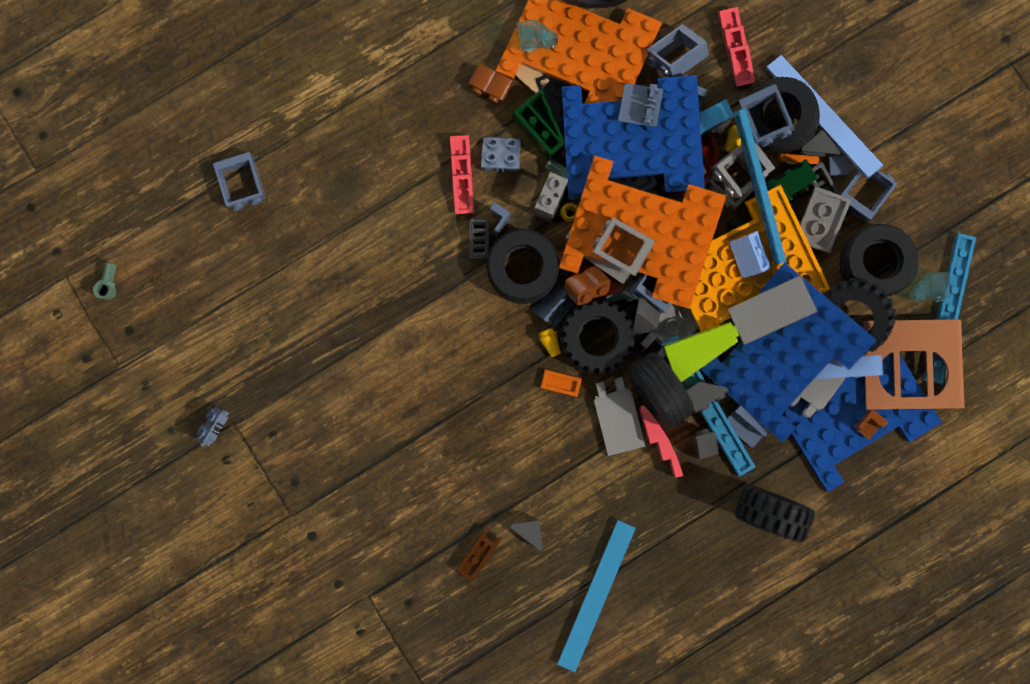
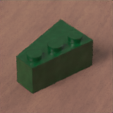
[512,89,565,161]
[749,159,818,202]

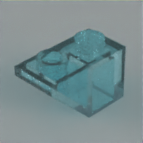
[516,19,558,52]
[908,272,950,302]

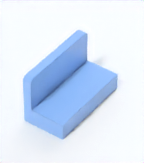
[729,231,771,278]

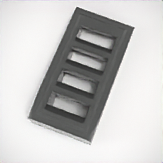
[810,162,840,195]
[470,219,489,259]

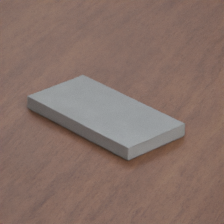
[728,276,818,345]

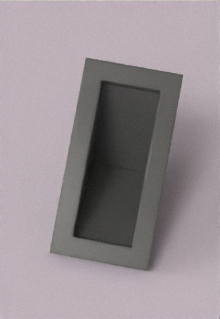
[798,130,840,157]
[633,298,660,336]
[510,520,543,551]

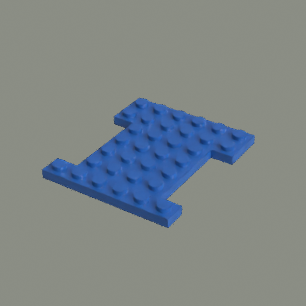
[562,75,705,201]
[700,262,877,443]
[782,353,942,492]

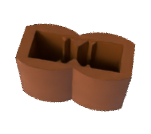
[468,64,513,104]
[565,266,610,305]

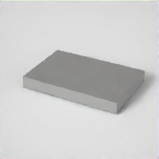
[800,186,852,253]

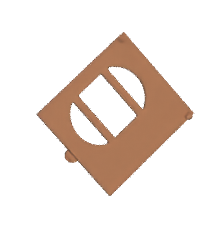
[863,319,965,410]

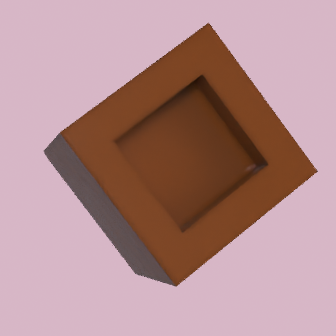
[853,409,888,439]

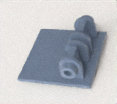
[618,83,663,127]
[481,137,521,172]
[196,405,229,447]

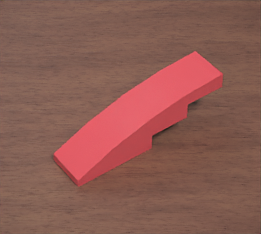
[718,7,755,87]
[450,135,474,214]
[639,405,683,478]

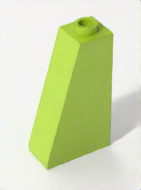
[662,322,739,382]

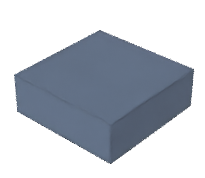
[828,156,849,176]

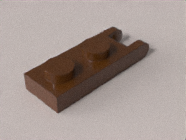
[456,527,502,582]

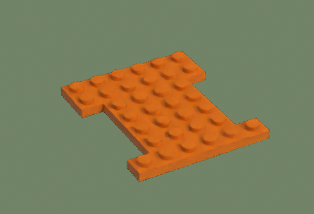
[496,0,662,104]
[559,156,726,309]

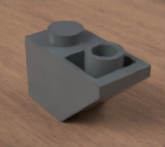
[685,381,729,413]
[691,429,718,459]

